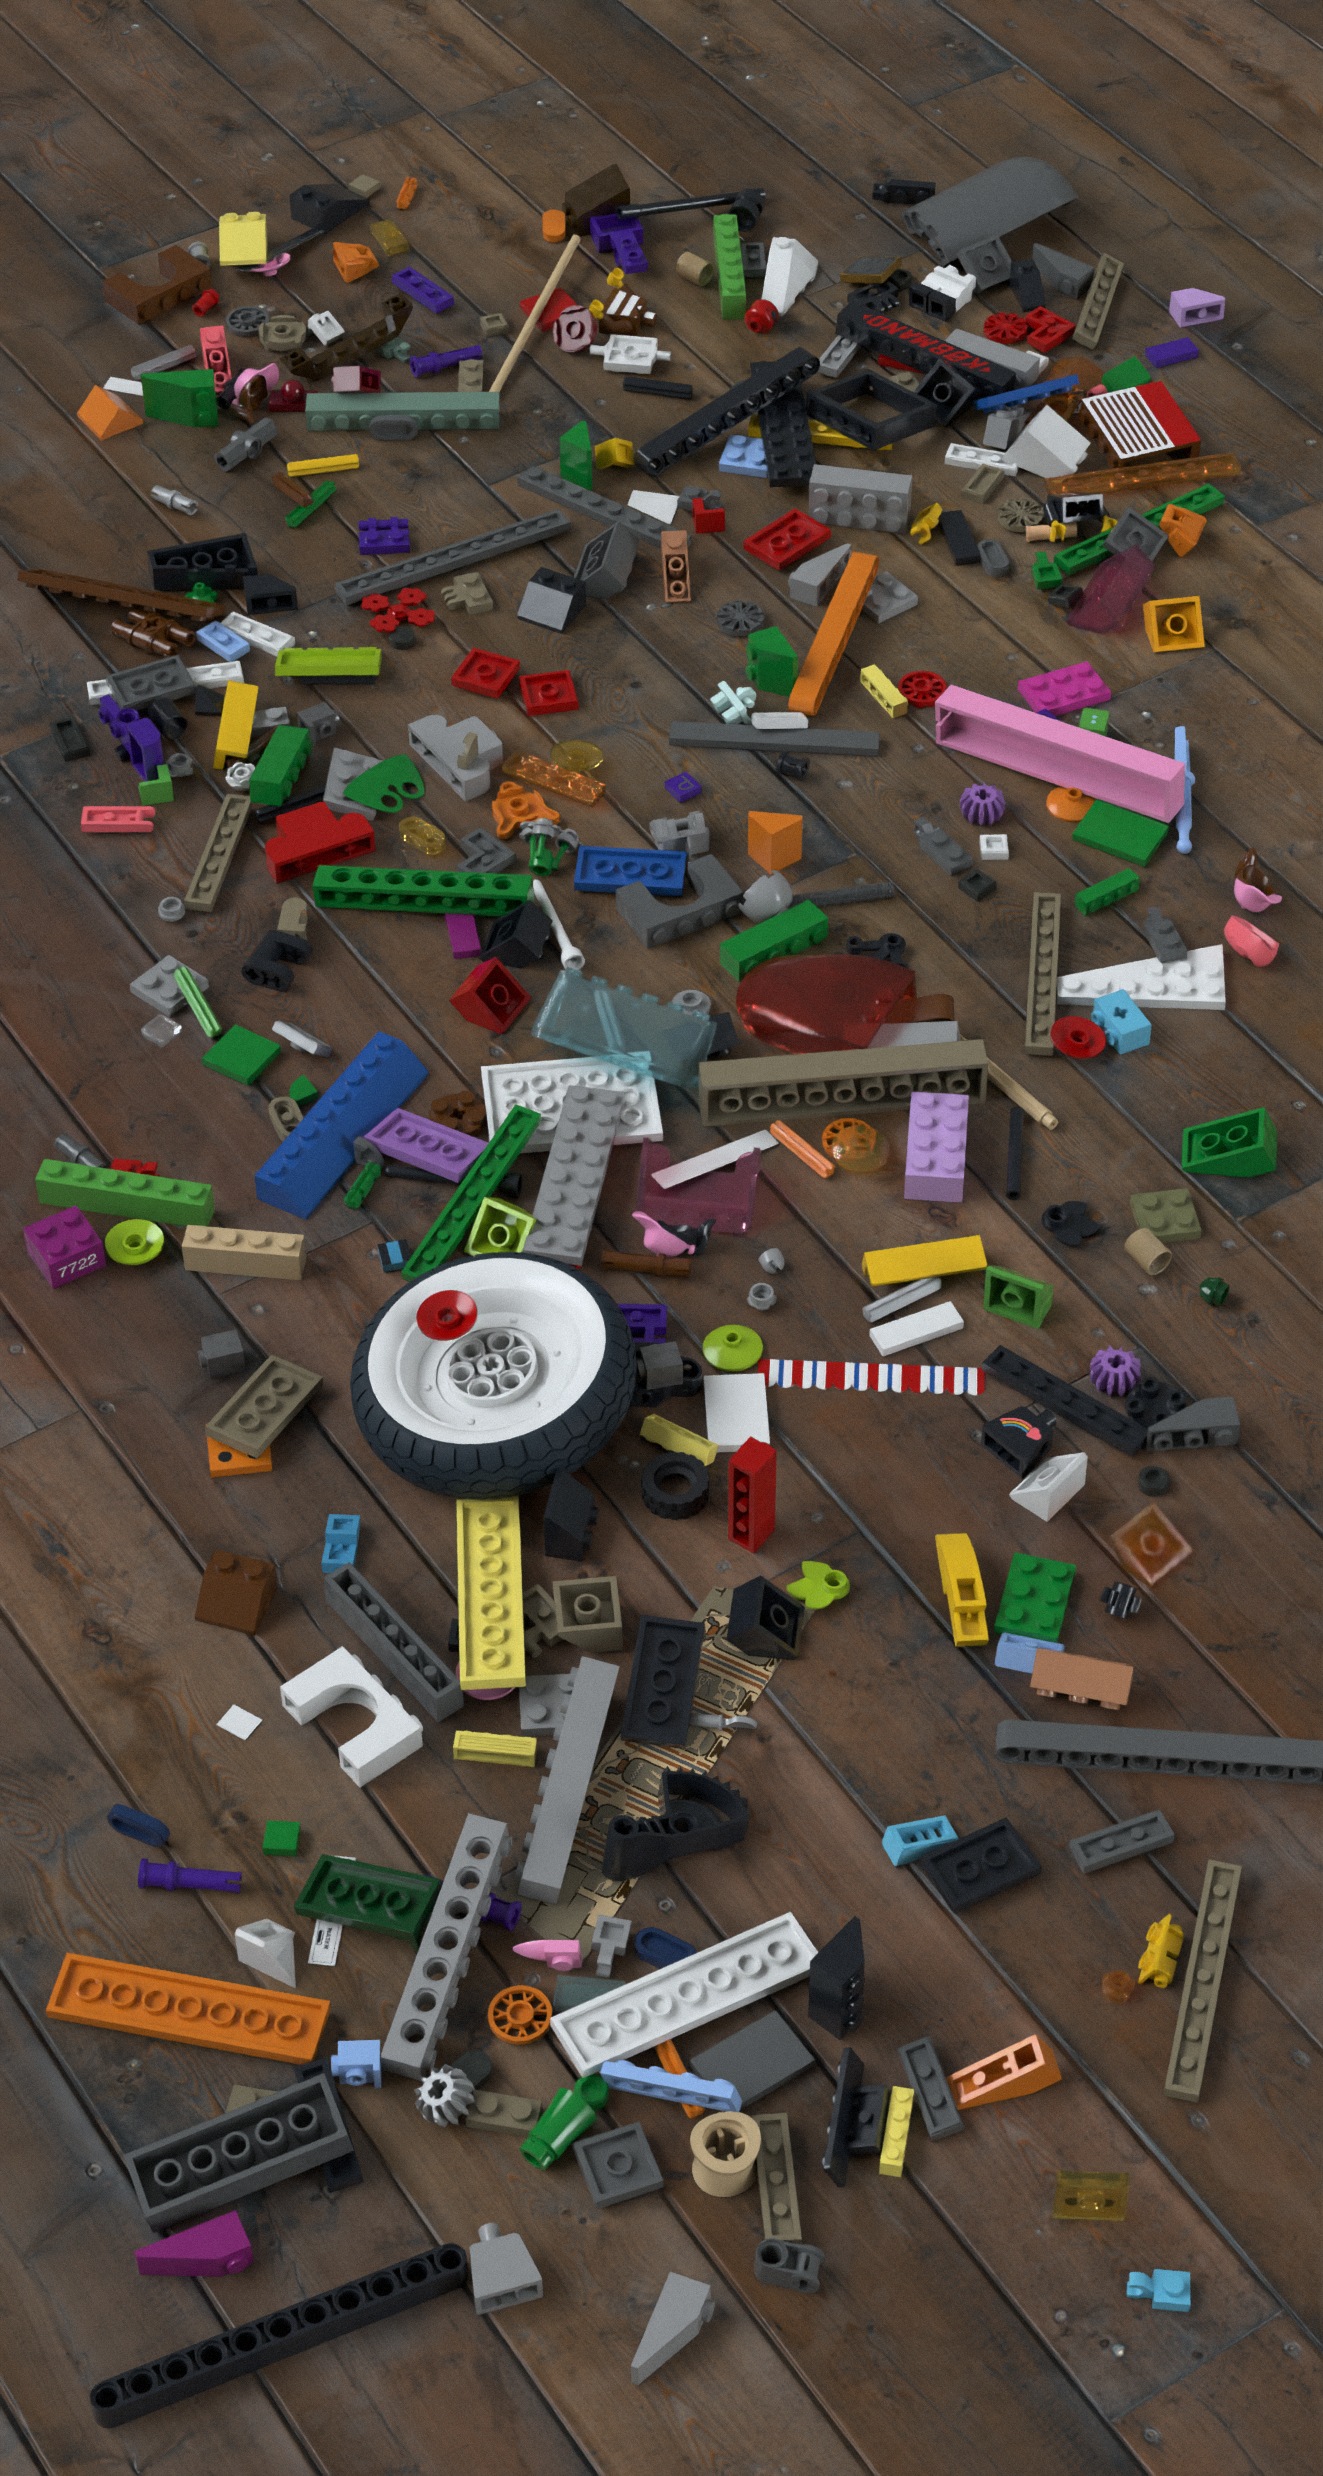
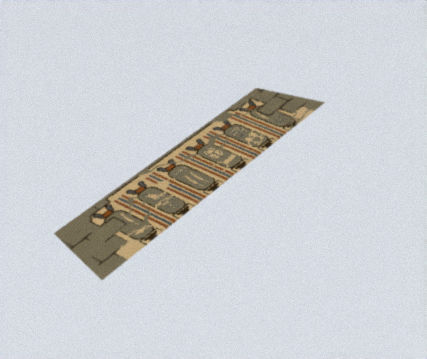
[501,1586,816,1964]

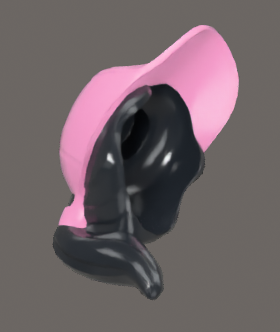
[632,1211,716,1257]

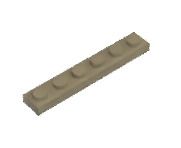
[1072,253,1124,350]
[184,794,253,912]

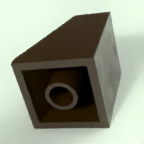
[562,164,630,237]

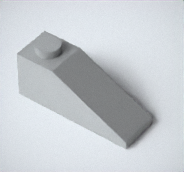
[788,543,852,607]
[631,2272,715,2385]

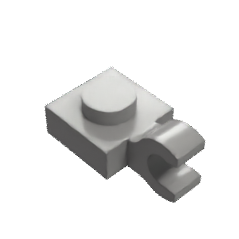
[591,1915,632,1978]

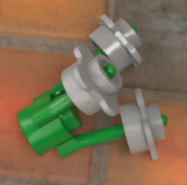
[519,818,583,876]

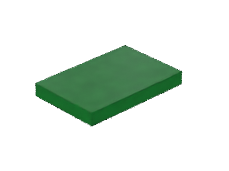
[1072,799,1169,867]

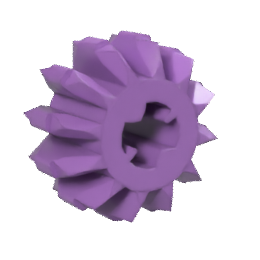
[960,782,1005,827]
[1090,1345,1141,1397]

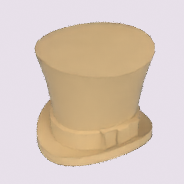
[690,2111,761,2197]

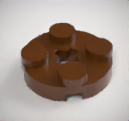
[429,1091,487,1138]

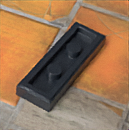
[938,510,980,566]

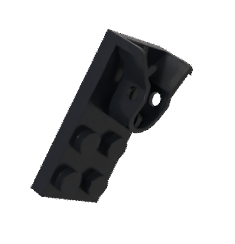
[620,1614,706,1749]

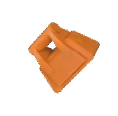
[333,242,379,283]
[1159,504,1207,557]

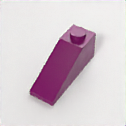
[134,2210,254,2277]

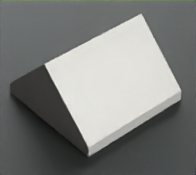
[1009,1452,1088,1522]

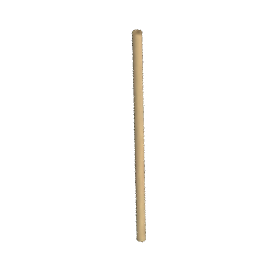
[489,235,581,392]

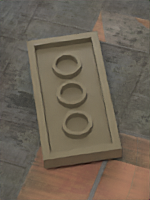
[205,1355,323,1458]

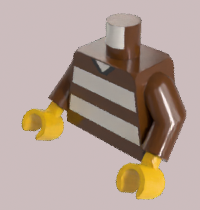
[588,268,657,336]

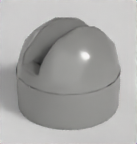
[759,1248,785,1274]

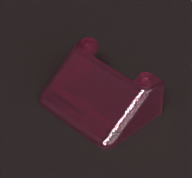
[636,1137,762,1234]

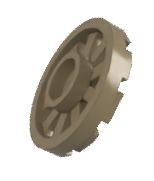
[997,498,1044,532]

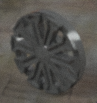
[226,306,270,337]
[717,600,764,636]

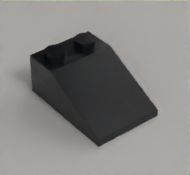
[289,184,370,234]

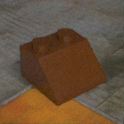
[195,1549,278,1636]

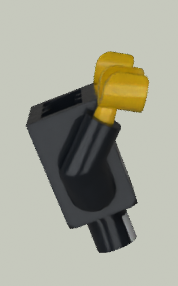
[1043,492,1118,542]

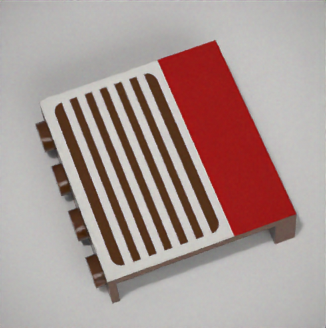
[1078,381,1201,478]

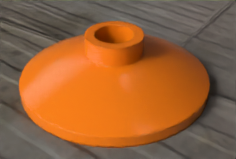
[1046,786,1099,822]

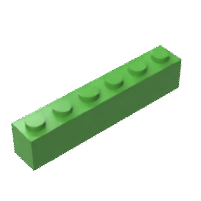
[713,214,746,320]
[35,1159,215,1227]

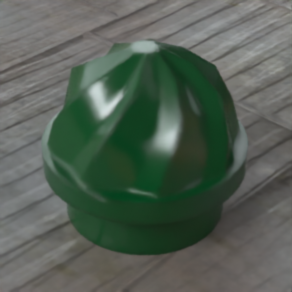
[1200,1277,1230,1306]

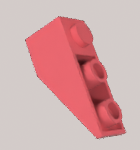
[200,325,232,393]

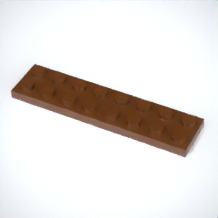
[17,568,225,621]

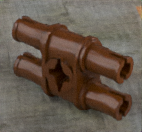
[111,607,195,657]

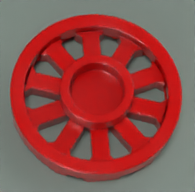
[983,312,1028,344]
[898,671,947,708]

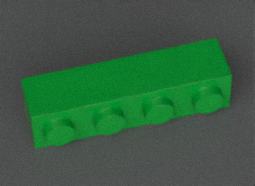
[1074,868,1140,916]

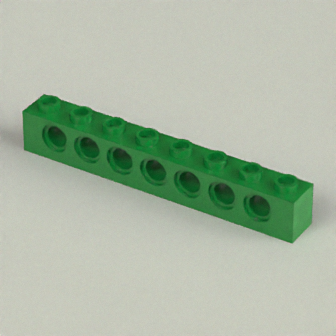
[312,865,534,916]

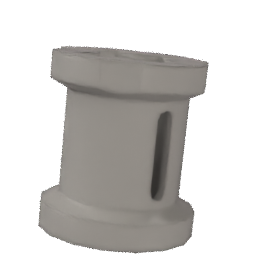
[188,241,211,267]

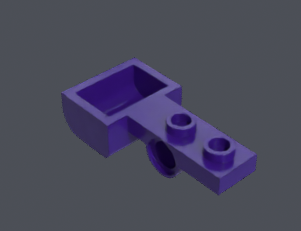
[590,213,648,275]
[98,694,164,782]

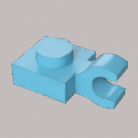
[1127,2269,1191,2312]

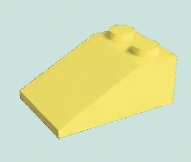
[219,212,268,266]

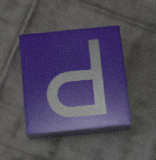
[665,772,702,803]

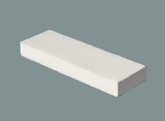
[944,443,1019,476]
[220,612,295,656]
[870,1301,964,1356]

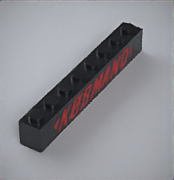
[835,301,1016,399]

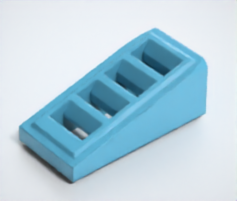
[882,1815,959,1866]

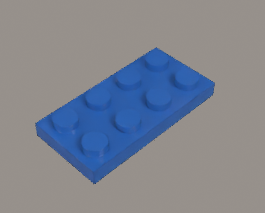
[973,374,1079,413]
[574,846,687,896]

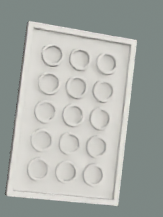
[481,1052,663,1153]

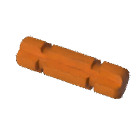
[396,177,418,210]

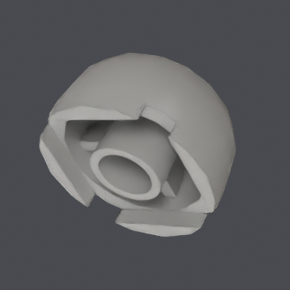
[738,870,793,924]

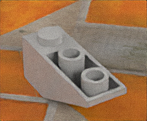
[983,405,1031,450]

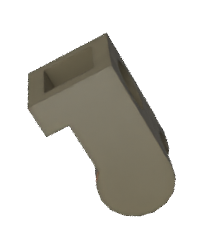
[277,897,308,941]

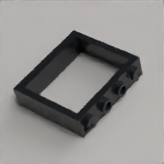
[806,369,937,451]

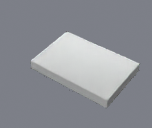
[704,1373,770,1453]

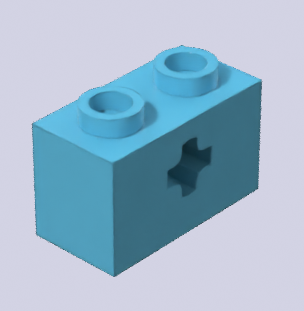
[1091,989,1152,1055]

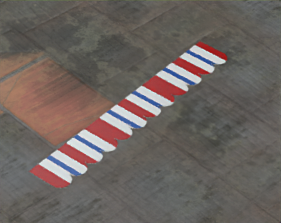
[758,1359,985,1396]

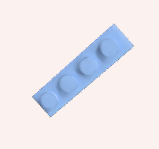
[600,2060,742,2112]

